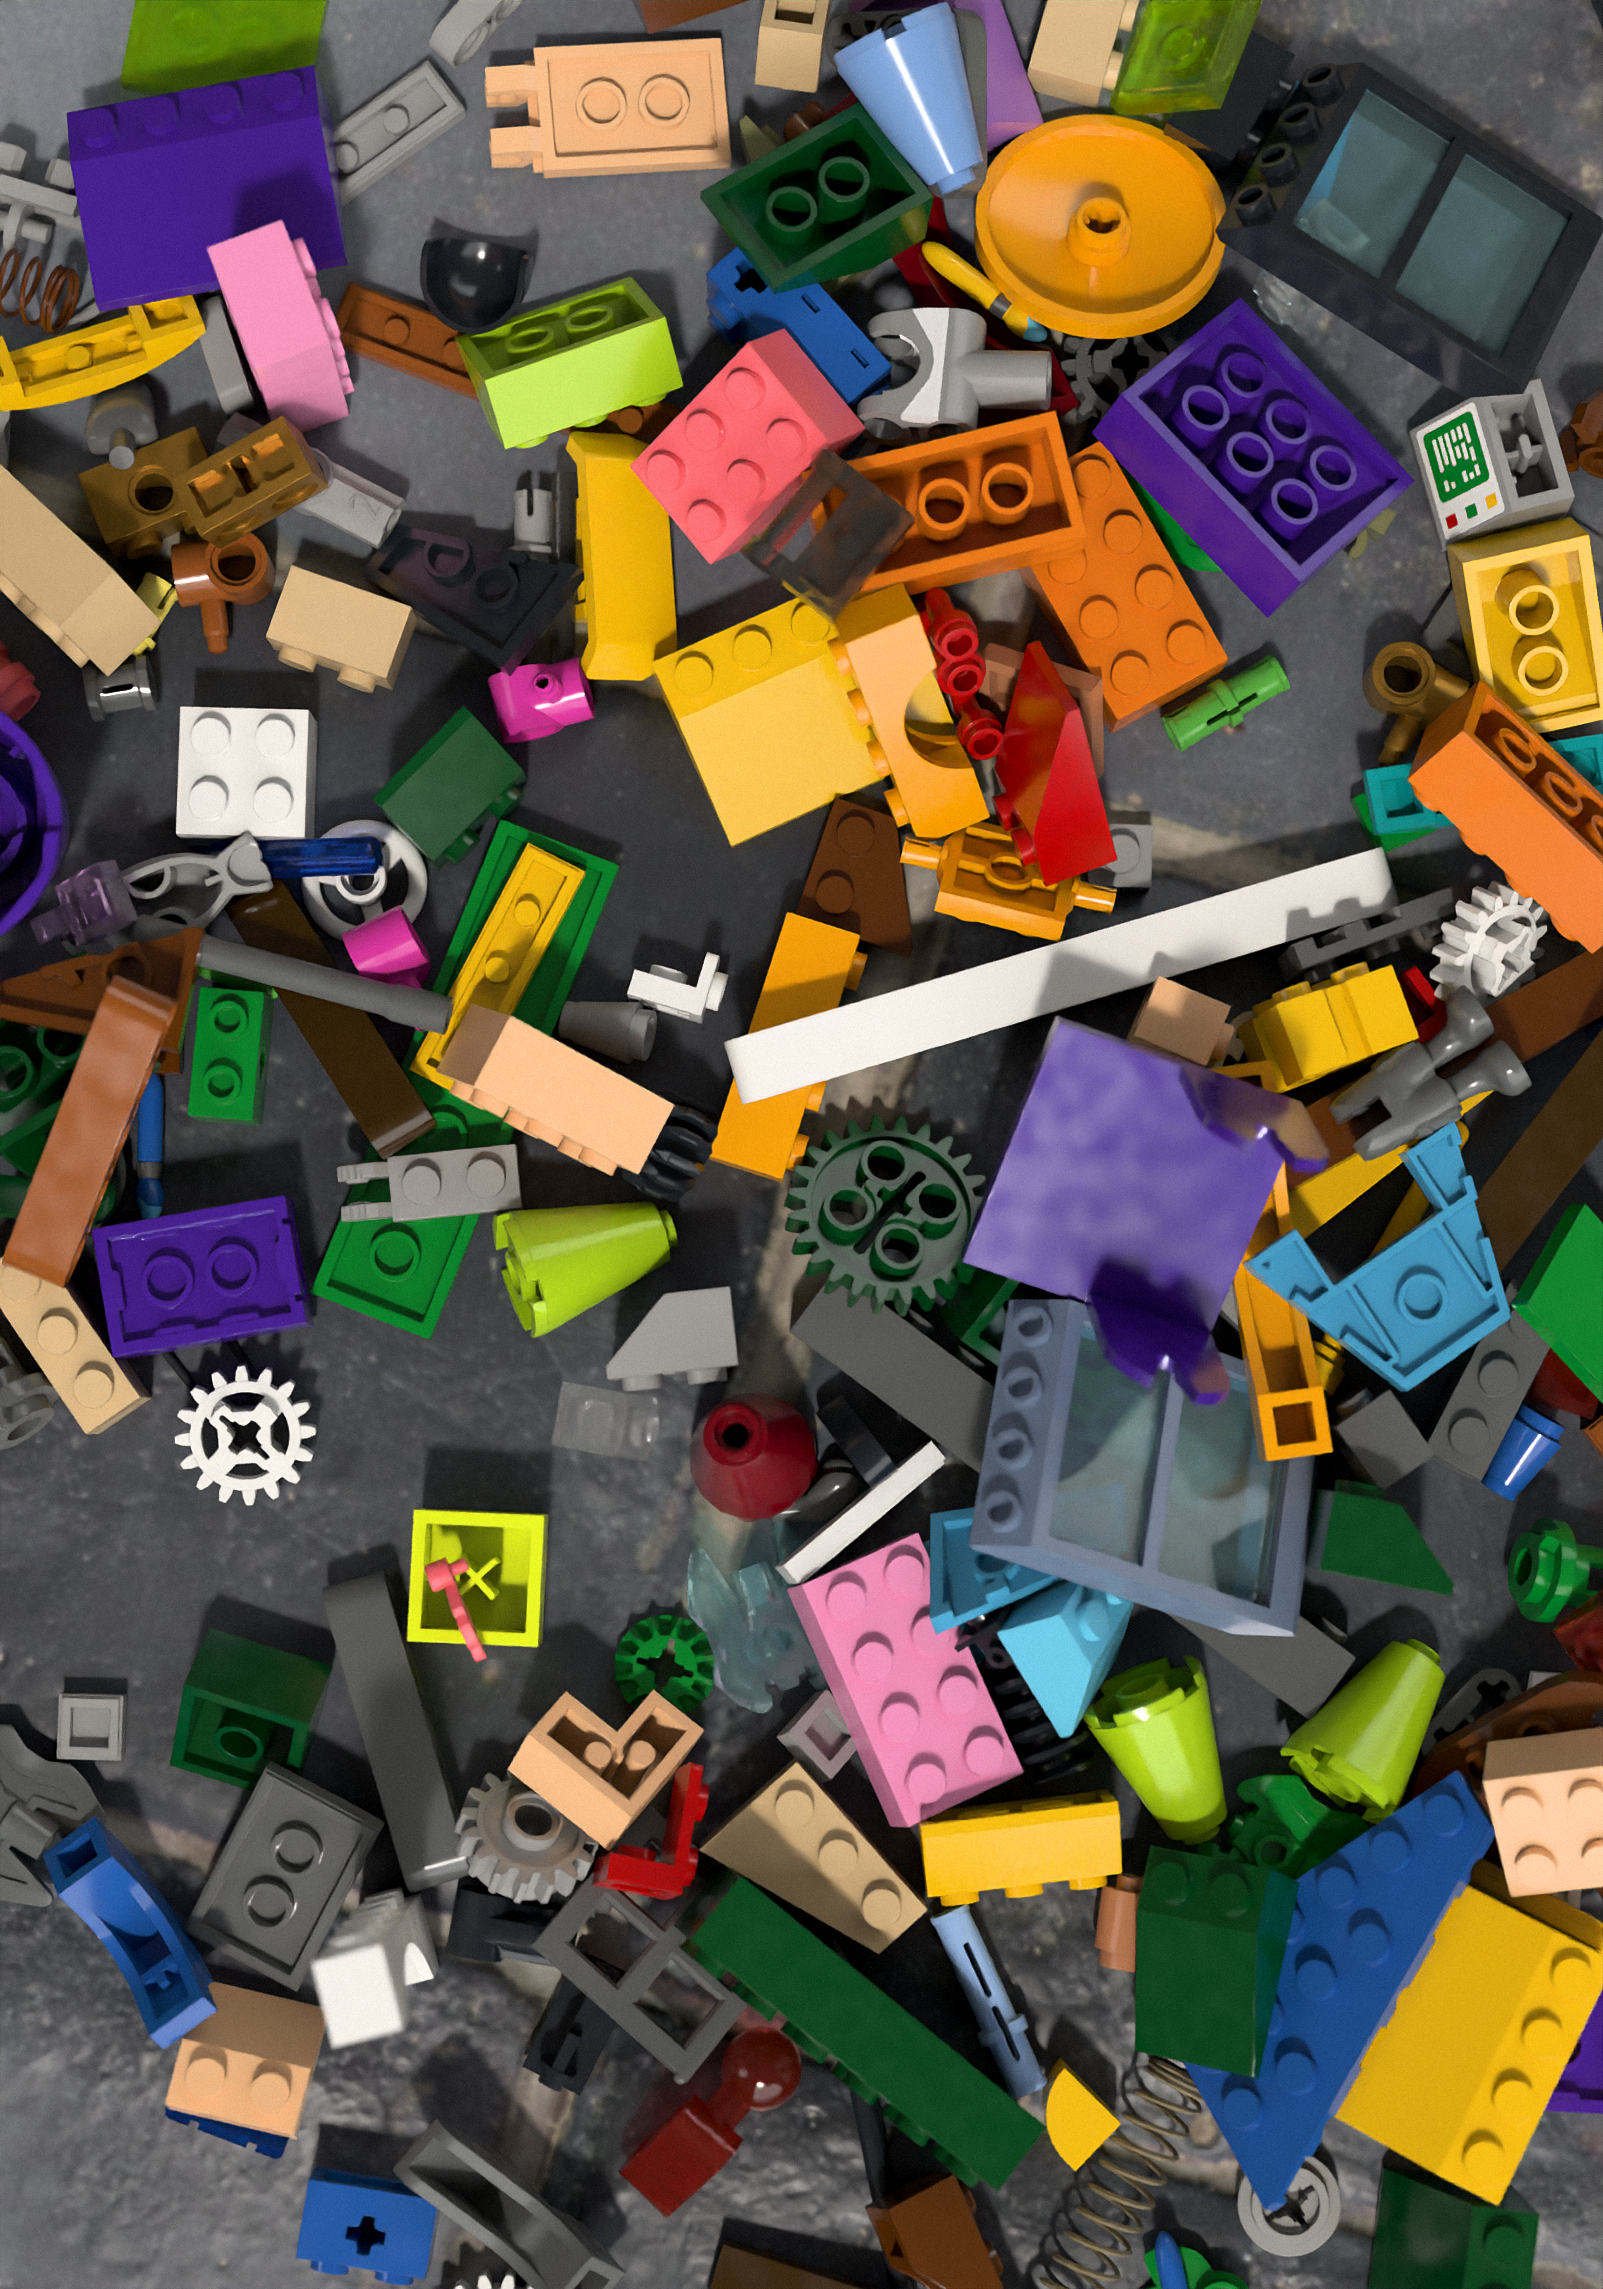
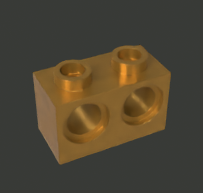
[170,415,330,549]

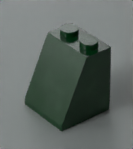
[1367,2166,1540,2289]

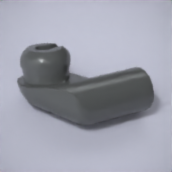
[773,1457,859,1523]

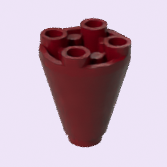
[689,1392,818,1522]

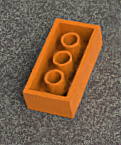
[801,411,1088,611]
[1018,441,1229,734]
[1407,679,1603,954]

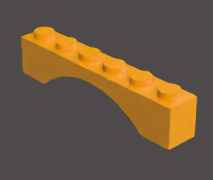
[1209,1060,1333,1461]

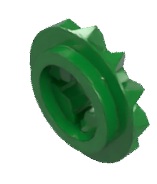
[614,1615,717,1714]

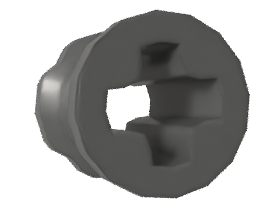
[83,654,159,722]

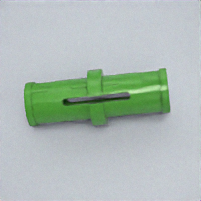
[1160,654,1290,753]

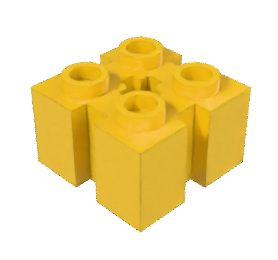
[1237,962,1419,1094]

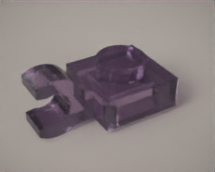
[30,860,139,947]

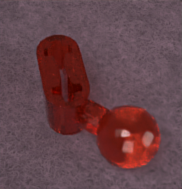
[618,2026,803,2218]

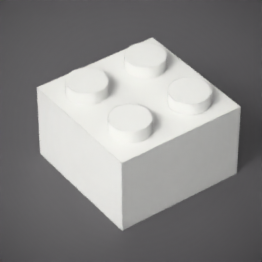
[176,707,318,848]

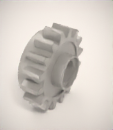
[454,1767,599,1904]

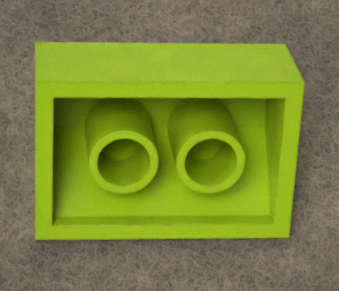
[455,276,684,449]

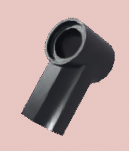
[446,1885,578,1967]

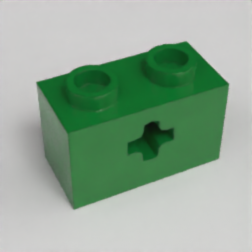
[188,987,274,1126]

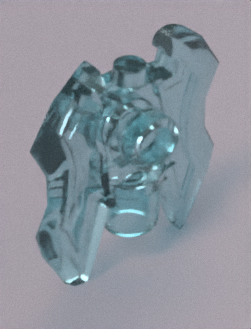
[686,1522,829,1714]

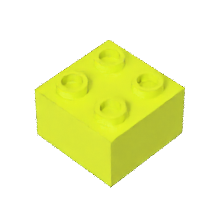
[407,1508,549,1647]

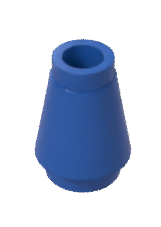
[1480,1402,1566,1502]

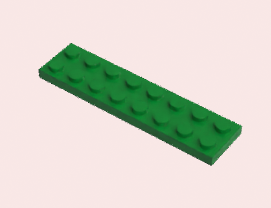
[310,819,620,1340]

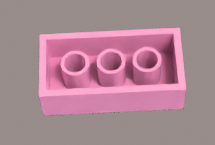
[207,220,355,433]
[787,1532,1024,1827]

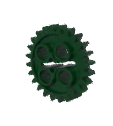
[784,1115,986,1316]

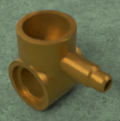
[1362,641,1470,767]

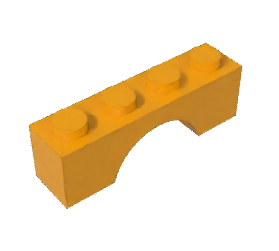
[827,582,990,843]

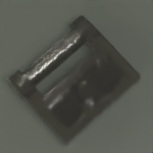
[740,448,915,624]

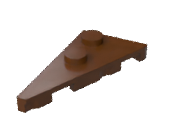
[0,926,206,1054]

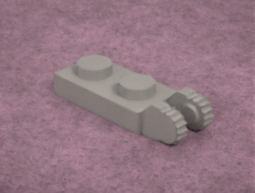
[337,1144,523,1222]

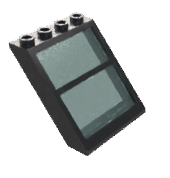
[1215,62,1603,398]

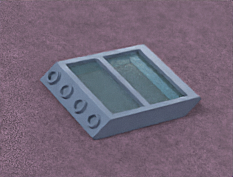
[969,1300,1327,1637]

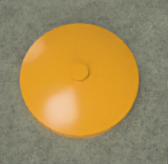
[974,114,1226,339]

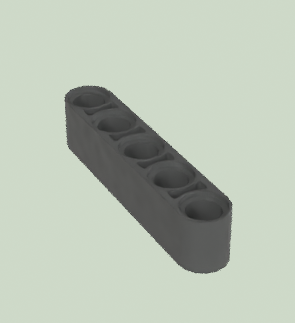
[322,1569,470,1893]

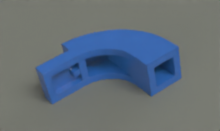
[42,1816,217,2050]

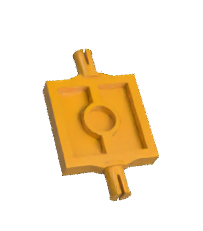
[899,821,1117,942]

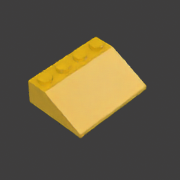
[651,585,956,847]
[1334,1885,1603,2205]

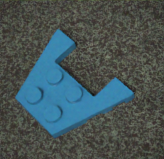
[1242,1121,1512,1391]

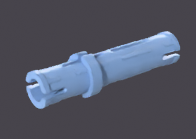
[930,1904,1048,2100]

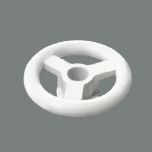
[301,820,428,942]

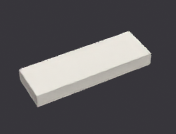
[775,1441,946,1585]

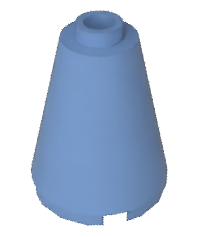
[833,2,983,196]

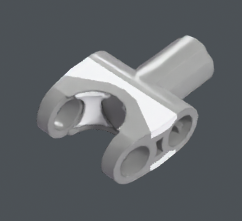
[856,308,1052,447]

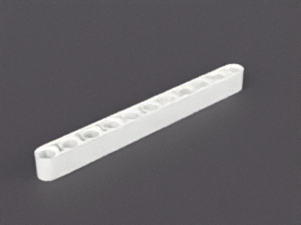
[724,847,1400,1105]

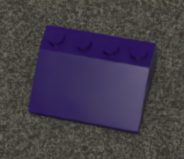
[66,65,348,312]
[1092,297,1415,618]

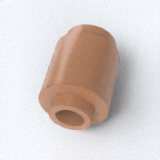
[1094,1873,1144,1973]

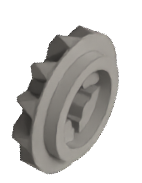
[1236,2156,1341,2257]

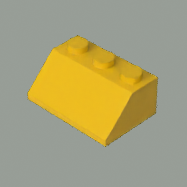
[917,1789,1122,1906]

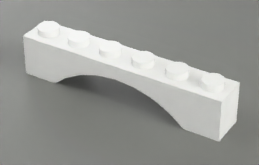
[312,1887,440,2047]

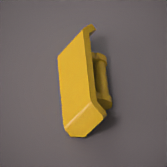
[565,431,677,680]

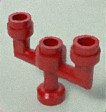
[915,587,1003,760]

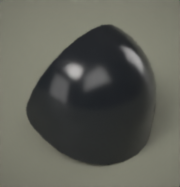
[420,238,534,334]

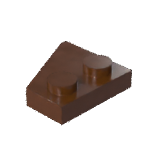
[795,798,913,959]

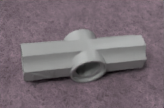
[211,412,405,550]

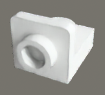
[627,952,728,1024]

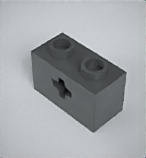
[1326,1386,1435,1490]

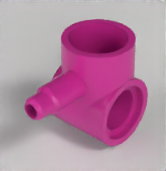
[487,657,596,743]
[342,905,431,1031]

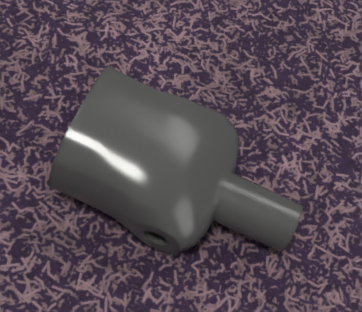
[85,382,160,469]

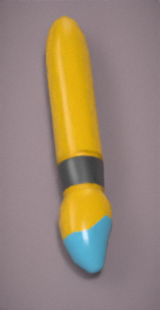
[921,241,1047,342]

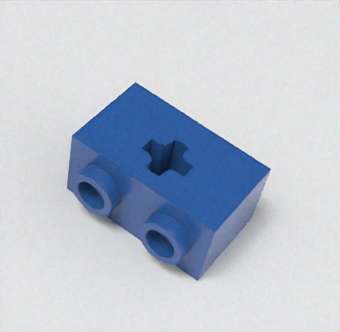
[295,2167,440,2285]

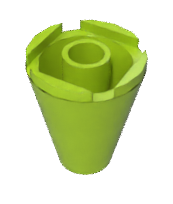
[492,1201,678,1338]
[1280,1638,1445,1824]
[1083,1656,1227,1845]

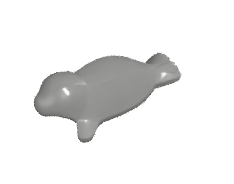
[60,833,273,955]

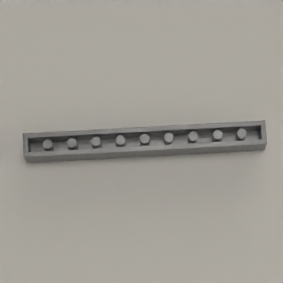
[790,1281,1356,1720]

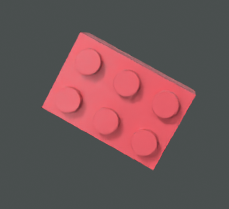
[630,328,866,565]

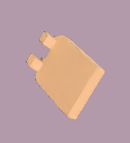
[484,38,732,178]

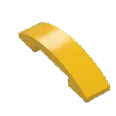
[0,295,206,411]

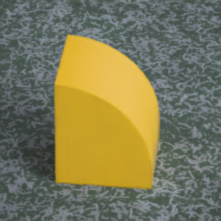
[1042,2058,1121,2171]

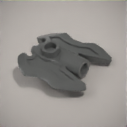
[0,1725,106,1907]

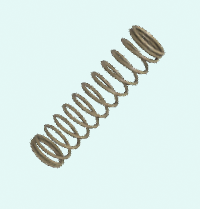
[1039,2058,1204,2289]

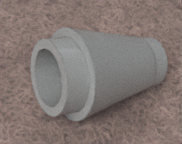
[559,1001,657,1064]

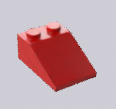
[991,640,1118,887]

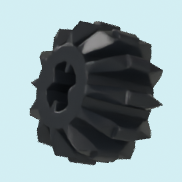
[621,1089,718,1202]

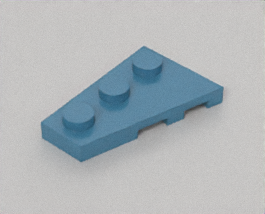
[930,1484,1128,1634]

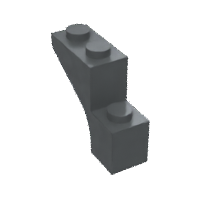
[393,2119,626,2289]

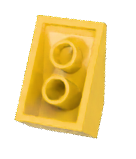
[1446,517,1603,734]

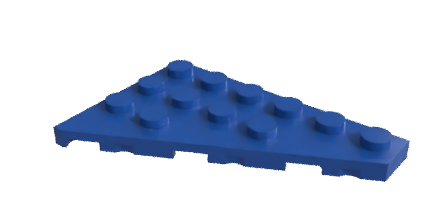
[1183,1770,1496,2211]

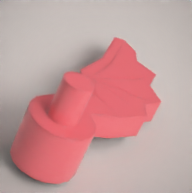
[424,1557,487,1662]

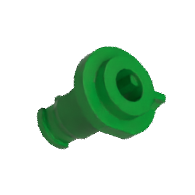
[1507,1518,1603,1623]

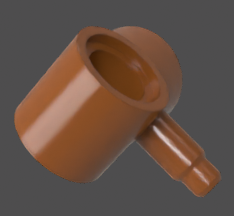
[171,532,276,654]

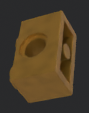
[77,426,210,559]

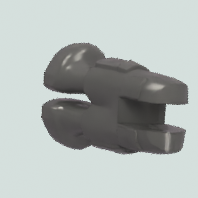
[1328,985,1532,1162]

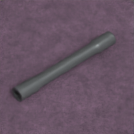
[131,914,455,1035]

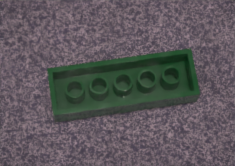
[673,1864,1047,2192]

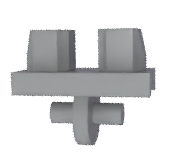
[0,141,83,254]

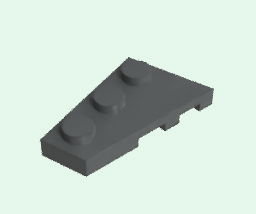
[1276,883,1471,985]

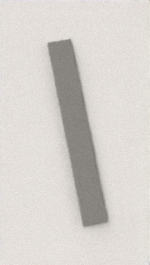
[40,60,466,409]

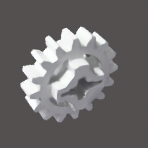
[1430,881,1547,1008]
[175,1363,317,1506]

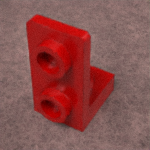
[592,1762,709,1900]

